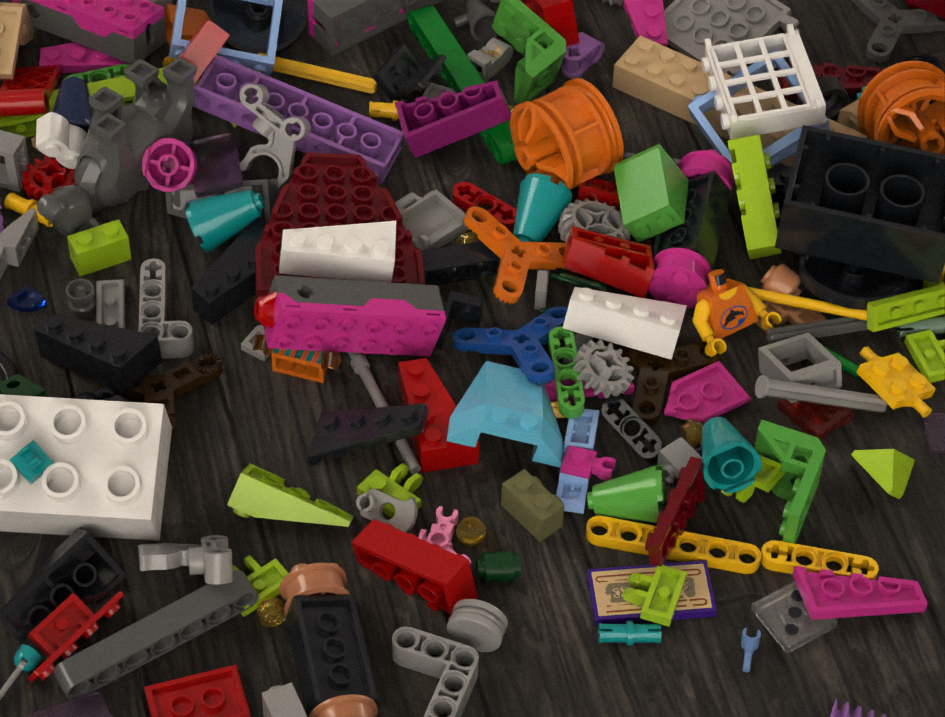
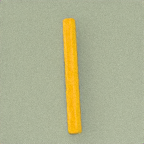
[258,53,377,94]

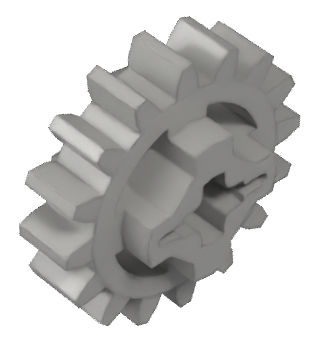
[573,340,634,398]

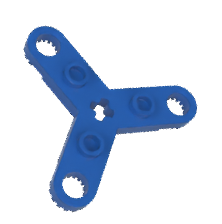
[453,306,568,385]

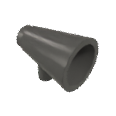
[453,0,498,42]

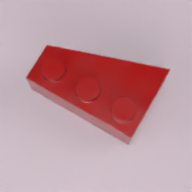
[563,226,655,298]

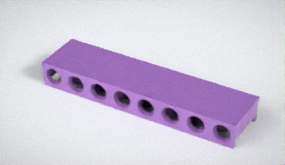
[193,55,403,185]

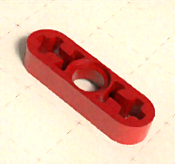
[452,182,517,232]

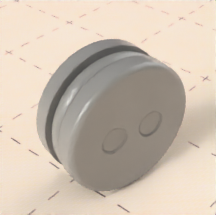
[446,599,508,652]

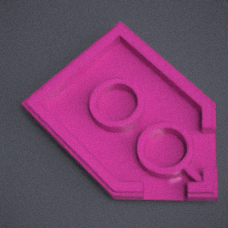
[664,361,751,423]

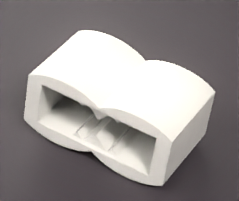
[36,112,87,169]

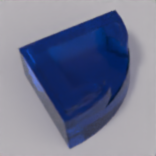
[6,285,47,312]

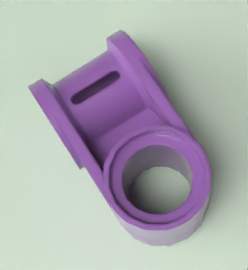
[561,32,605,79]

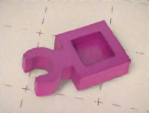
[561,445,616,481]

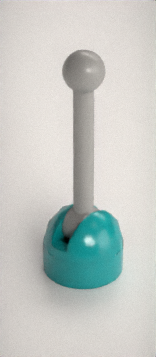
[0,644,42,700]

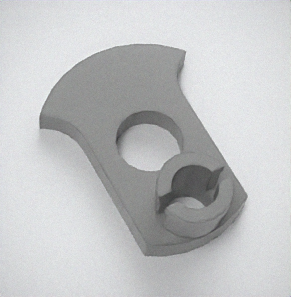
[356,488,418,533]

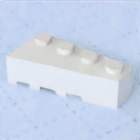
[279,221,396,283]
[563,287,687,359]

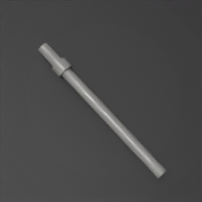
[348,352,421,474]

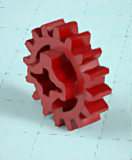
[22,155,75,201]

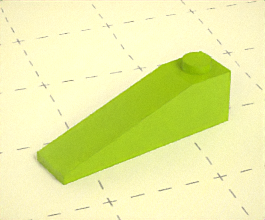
[227,464,354,527]

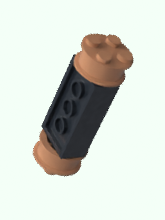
[279,563,378,717]

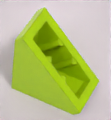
[851,449,915,499]

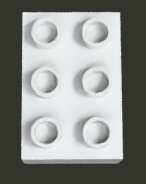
[0,394,172,541]

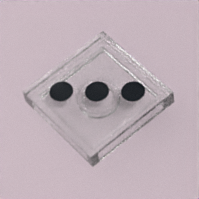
[751,581,838,653]

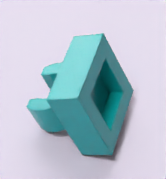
[10,440,54,485]

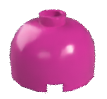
[142,138,197,192]

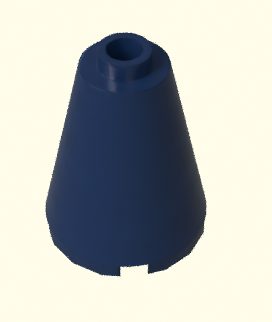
[52,77,94,133]

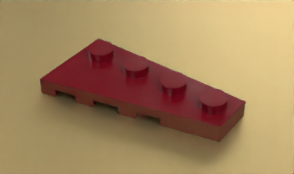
[776,58,882,100]
[645,457,706,567]

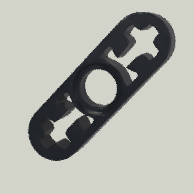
[601,396,665,463]

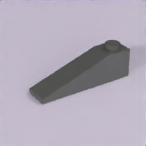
[165,179,279,234]

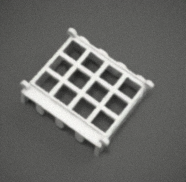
[701,24,826,140]

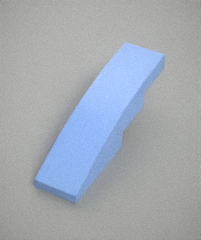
[556,409,599,514]

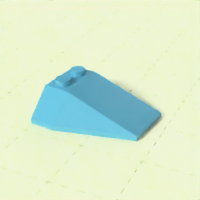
[446,361,564,467]

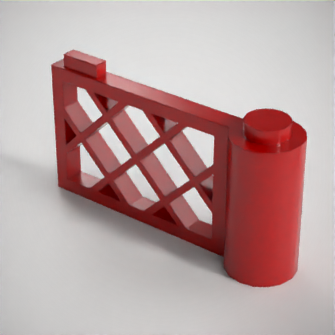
[0,64,63,117]

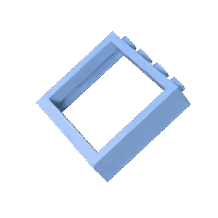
[169,0,283,77]
[687,49,831,171]

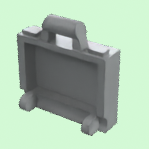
[395,189,469,251]

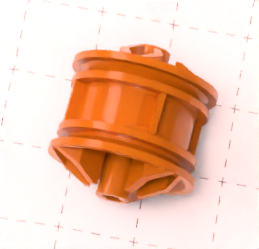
[857,61,945,155]
[510,78,624,190]

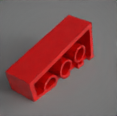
[520,0,580,46]
[398,358,479,473]
[351,519,479,620]

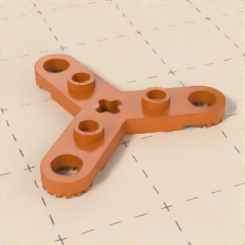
[463,207,568,304]

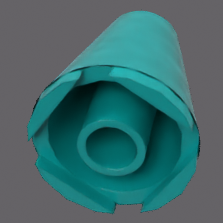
[513,173,573,242]
[185,190,265,252]
[702,417,762,493]

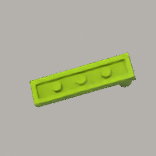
[867,281,945,332]

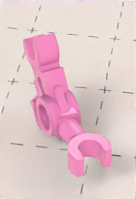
[418,506,472,572]

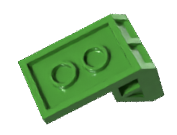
[492,0,566,105]
[755,420,826,544]

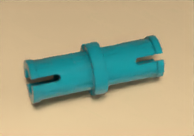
[598,621,661,646]

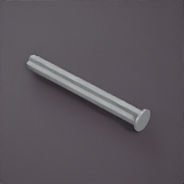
[755,375,888,413]

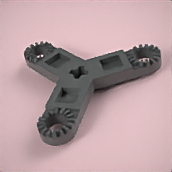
[849,0,945,64]

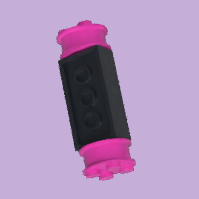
[648,149,735,309]

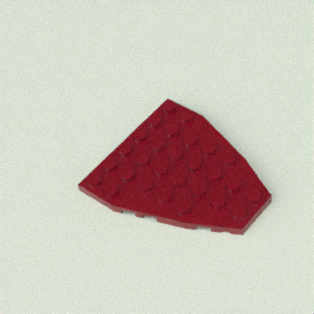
[255,152,425,297]

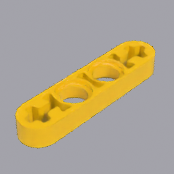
[761,540,879,580]

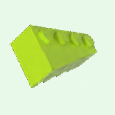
[727,134,782,259]

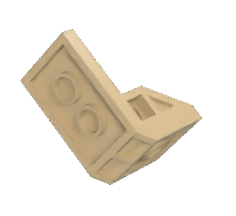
[0,2,34,80]

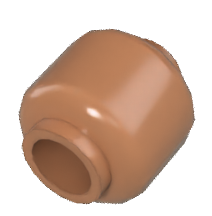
[760,264,802,296]

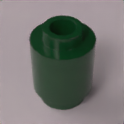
[475,551,521,583]

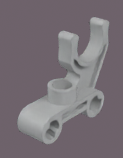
[238,84,311,194]
[138,535,233,585]

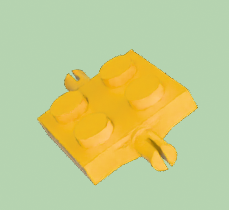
[856,346,936,418]

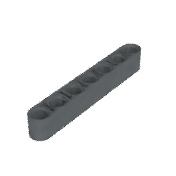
[53,570,259,701]

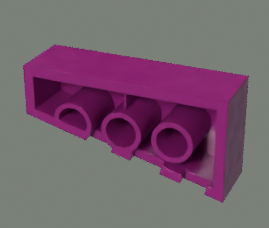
[395,81,511,158]

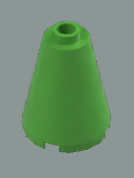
[587,464,668,523]

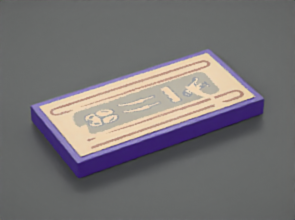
[586,560,717,626]

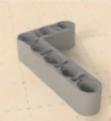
[392,626,479,717]

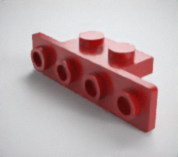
[27,591,124,683]

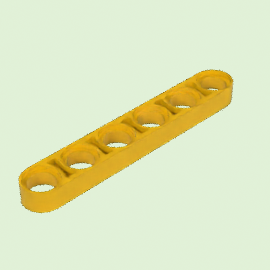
[586,516,761,574]

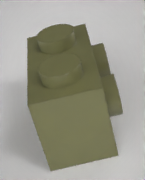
[501,469,564,542]

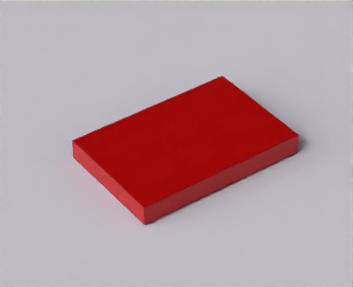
[144,664,251,717]

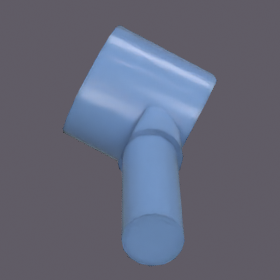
[741,628,761,672]

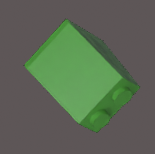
[614,144,689,243]

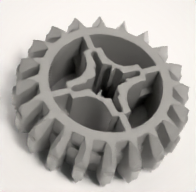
[558,198,631,246]

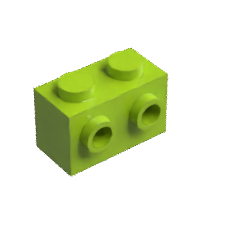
[67,219,132,277]

